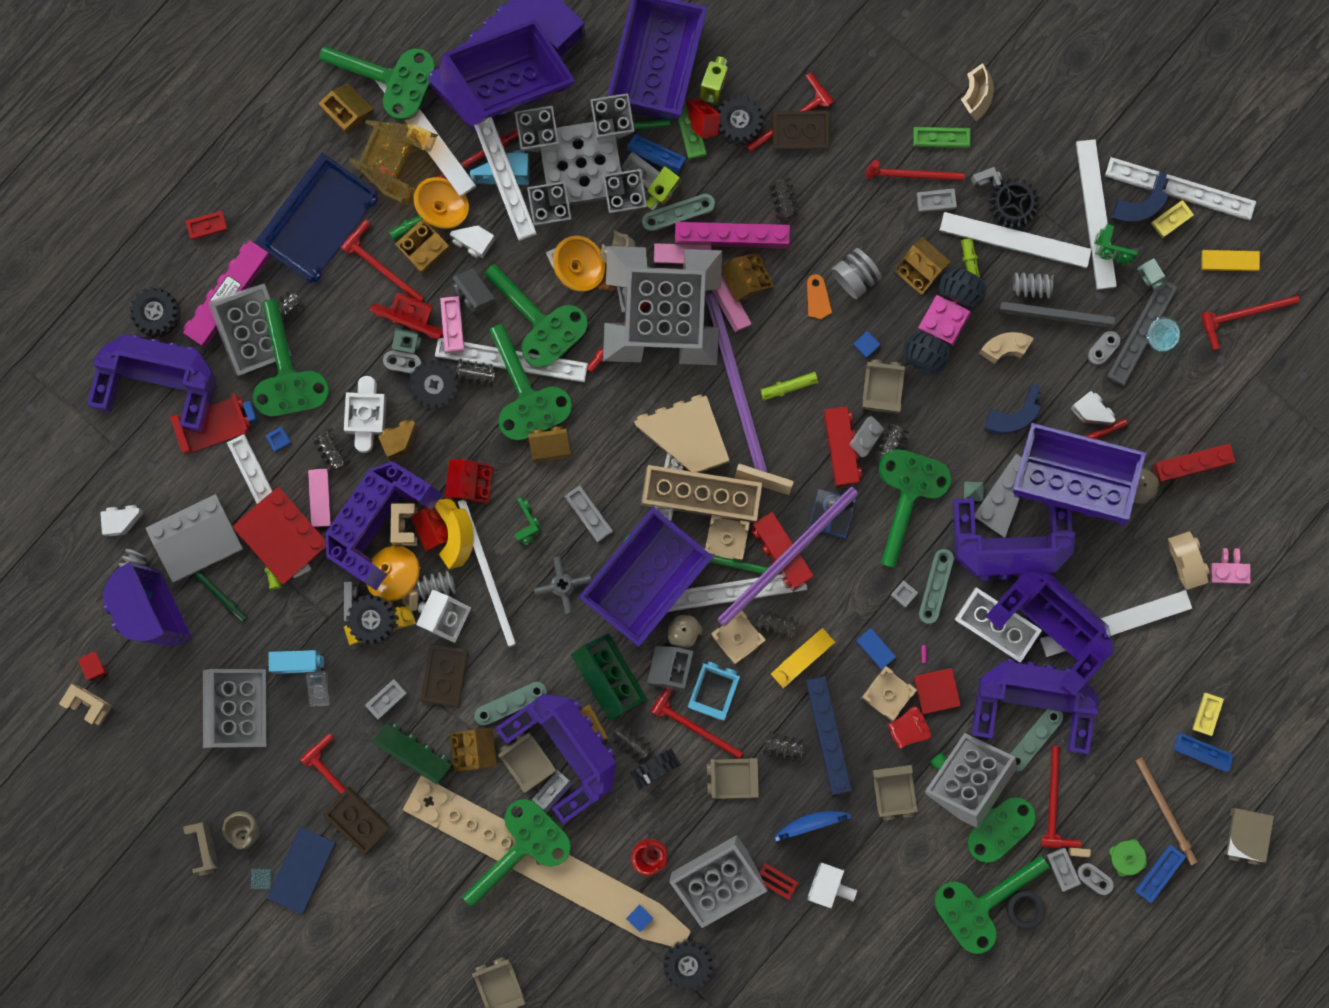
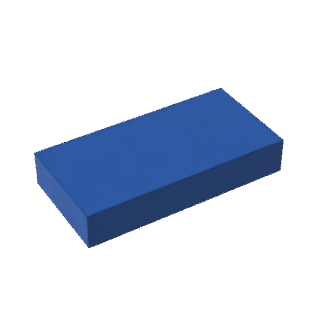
[856,628,896,670]

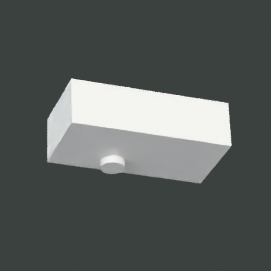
[955,587,1042,662]

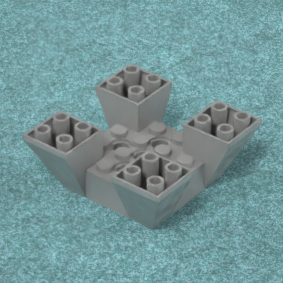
[515,93,647,226]
[603,246,722,365]

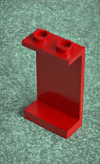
[170,394,251,455]

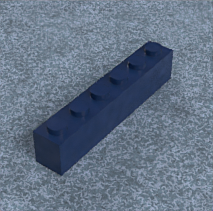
[805,676,852,795]

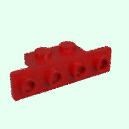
[369,292,443,339]

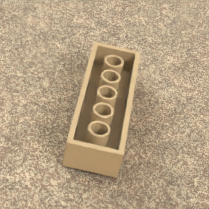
[641,465,762,523]

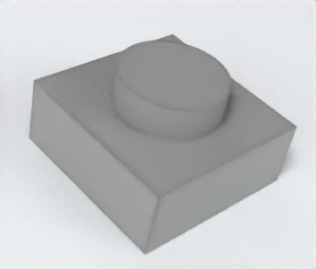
[890,580,918,608]

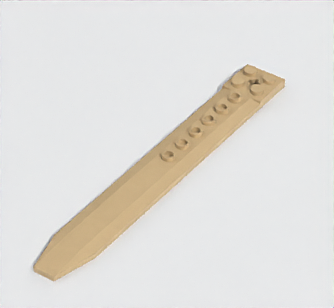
[403,775,691,946]

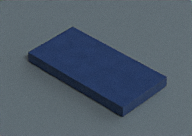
[267,827,336,915]

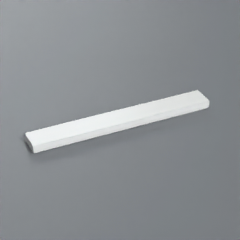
[375,80,476,198]
[474,117,536,241]
[1076,139,1117,290]
[1105,157,1256,221]
[939,212,1092,268]
[435,338,588,383]
[227,434,311,579]
[458,500,516,648]
[668,574,807,612]
[1040,590,1192,657]

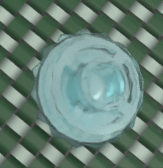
[1146,316,1181,353]

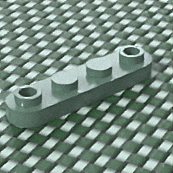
[642,194,715,232]
[919,549,954,624]
[474,682,547,726]
[1010,709,1063,772]

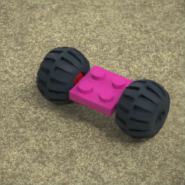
[903,267,986,375]

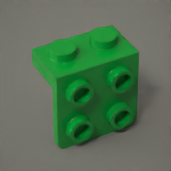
[1094,224,1139,265]
[514,497,542,546]

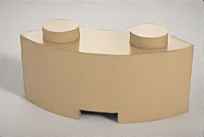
[961,63,994,121]
[979,332,1034,364]
[1168,531,1210,590]

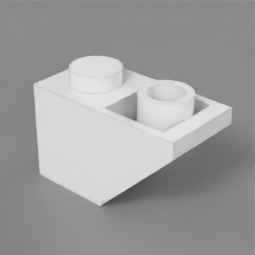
[450,226,495,258]
[1071,391,1115,425]
[101,505,143,537]

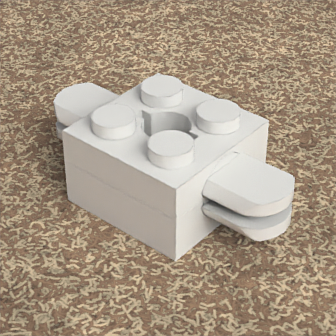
[344,376,387,453]

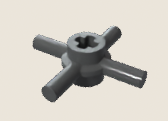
[534,556,592,614]

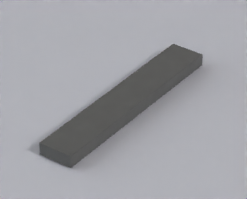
[1106,282,1178,386]
[998,302,1115,328]

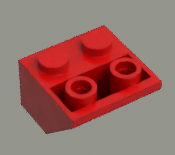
[445,459,493,503]
[411,507,448,552]

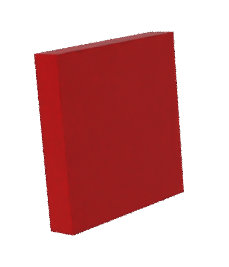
[914,668,960,714]

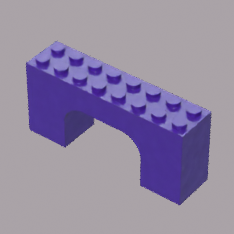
[428,0,585,136]

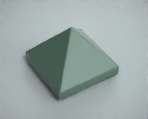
[964,482,984,502]

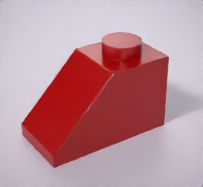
[686,99,721,138]

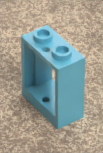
[269,650,324,674]
[688,662,740,721]

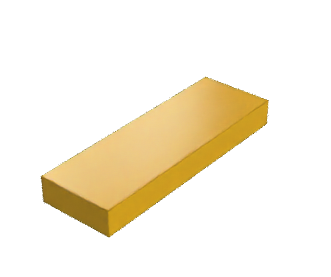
[1201,250,1260,271]

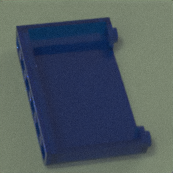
[254,152,379,284]

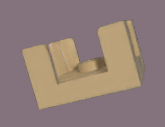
[391,504,418,546]
[705,515,750,562]
[711,611,765,665]
[861,666,917,722]
[59,684,112,726]

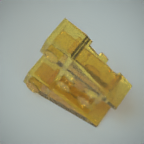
[349,120,438,204]

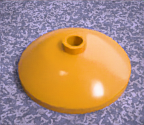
[414,177,469,229]
[553,236,605,292]
[367,546,420,601]

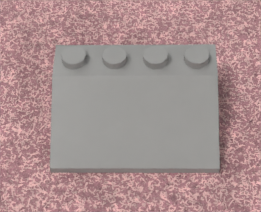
[208,284,291,376]
[146,494,243,583]
[203,669,266,748]
[925,733,1016,828]
[669,835,767,928]

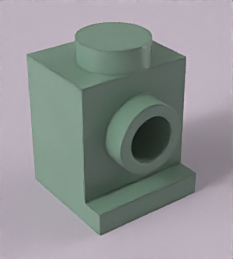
[1137,258,1168,291]
[392,328,421,353]

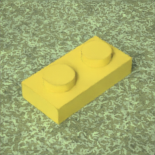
[1151,200,1194,238]
[1192,693,1224,736]

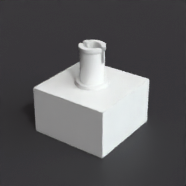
[416,589,471,643]
[807,862,857,908]

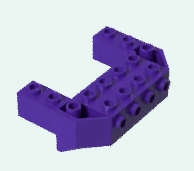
[87,335,217,433]
[325,462,443,590]
[952,499,1075,581]
[985,571,1115,695]
[971,659,1098,755]
[496,694,616,824]

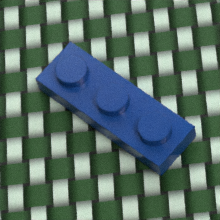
[627,134,686,174]
[1173,732,1233,772]
[1135,845,1186,903]

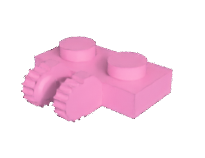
[1210,548,1250,584]

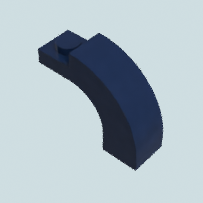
[1111,172,1169,222]
[983,384,1041,435]

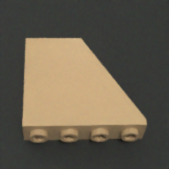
[634,394,730,473]

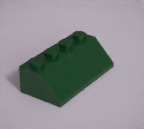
[570,633,647,721]
[371,722,453,785]

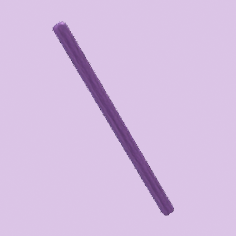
[705,293,767,472]
[718,487,858,626]

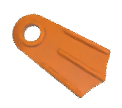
[807,274,832,319]

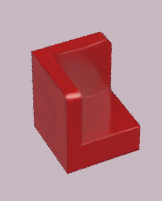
[78,652,109,681]

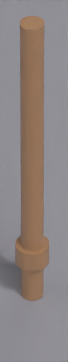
[1135,757,1198,865]

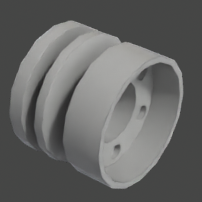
[831,248,882,299]

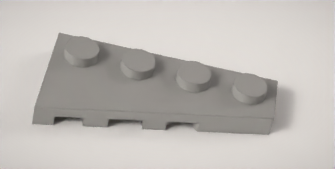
[975,454,1022,538]

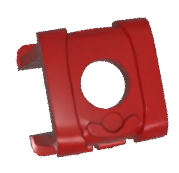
[887,706,932,749]

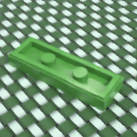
[678,103,707,160]
[913,127,970,148]

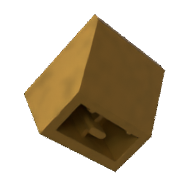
[318,83,374,136]
[395,219,451,276]
[893,237,951,295]
[721,253,774,302]
[378,420,418,462]
[528,426,571,462]
[450,728,497,772]

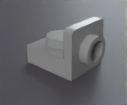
[971,167,1002,187]

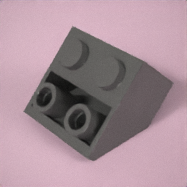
[452,268,496,315]
[647,646,693,693]

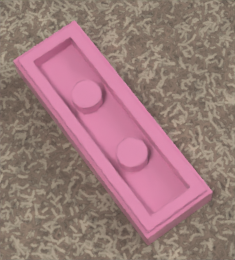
[654,244,711,264]
[712,276,752,332]
[440,296,464,354]
[308,469,331,527]

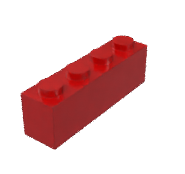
[824,406,862,487]
[1152,444,1235,484]
[751,512,813,592]

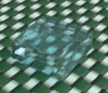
[251,869,272,889]

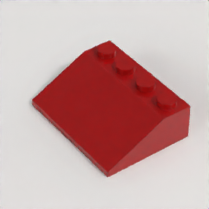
[232,486,326,585]

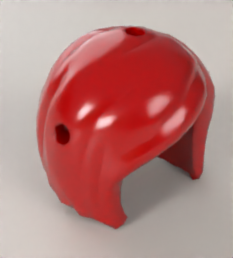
[631,839,668,876]

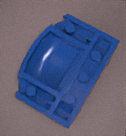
[773,811,851,841]

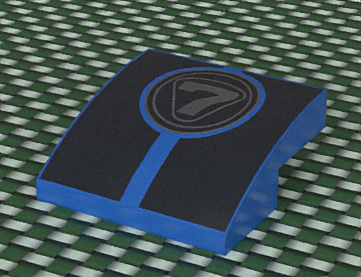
[808,489,856,539]

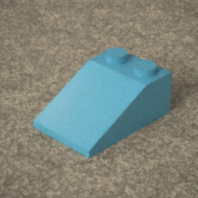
[470,150,530,185]

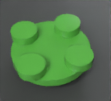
[1109,839,1147,876]

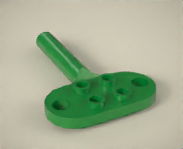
[319,46,435,121]
[484,264,587,368]
[253,298,329,416]
[489,323,572,441]
[879,449,951,568]
[930,752,1035,863]
[462,799,571,908]
[934,856,1050,954]

